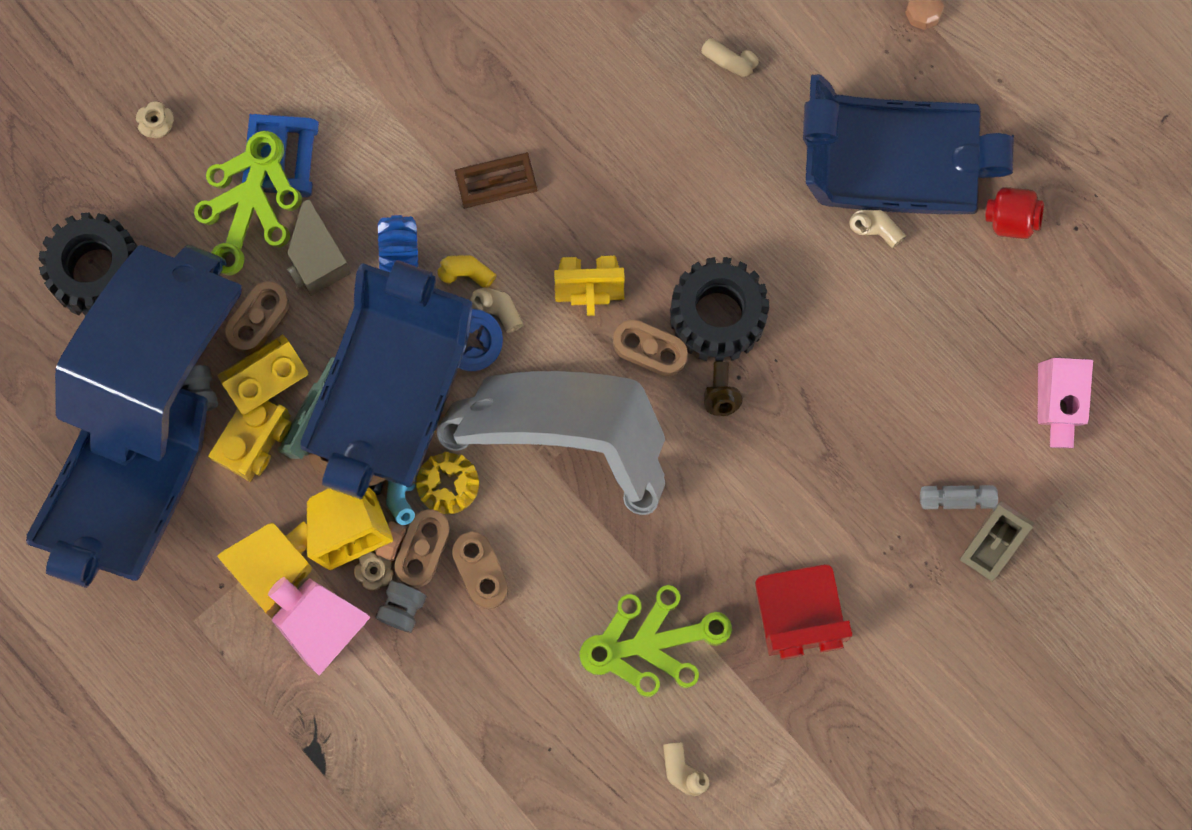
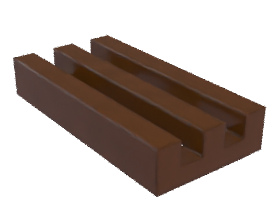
[454,152,537,209]

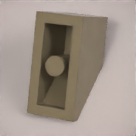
[286,199,351,296]

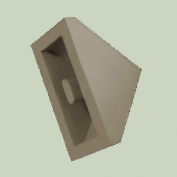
[960,501,1035,582]

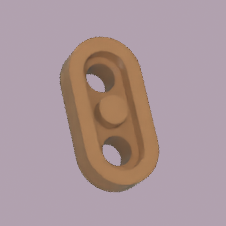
[225,281,289,354]
[613,320,688,376]
[395,509,450,588]
[452,532,508,609]

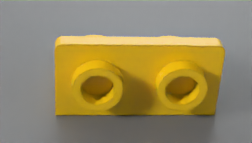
[217,334,308,415]
[208,400,291,482]

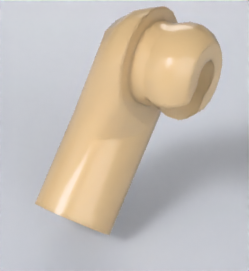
[702,38,759,77]
[849,210,906,249]
[470,288,524,333]
[663,743,709,796]

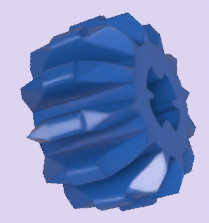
[378,215,418,272]

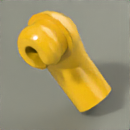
[437,255,497,288]

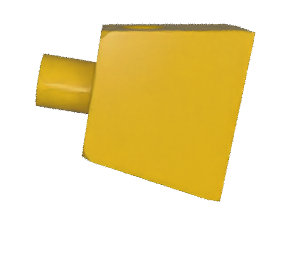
[307,487,393,570]
[217,521,313,617]

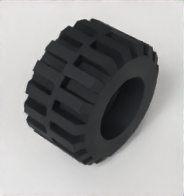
[39,212,138,316]
[670,257,769,362]

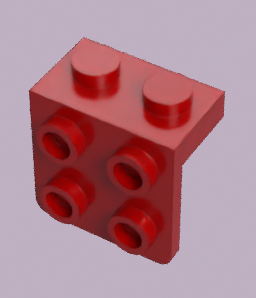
[755,565,852,660]

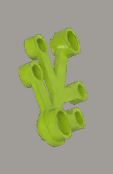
[194,131,302,275]
[580,585,732,697]

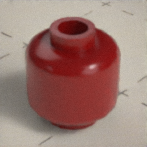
[985,187,1044,239]

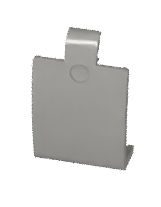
[437,371,665,515]

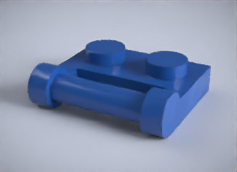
[242,114,319,197]

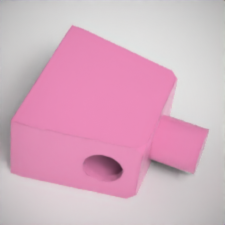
[1038,358,1093,448]
[268,577,370,676]

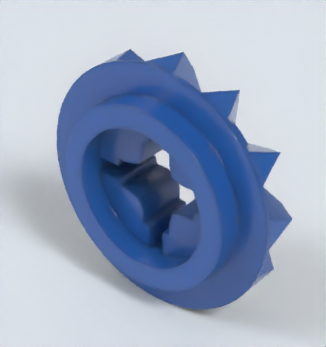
[459,309,503,371]

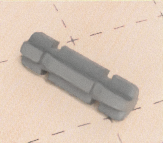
[920,485,998,509]

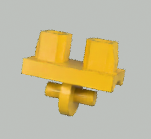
[554,255,625,316]

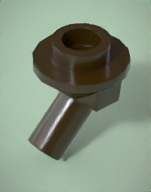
[704,362,743,416]

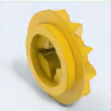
[416,451,479,514]

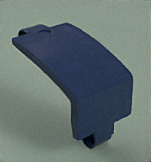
[803,74,1014,214]
[55,245,242,466]
[301,260,473,499]
[26,389,208,588]

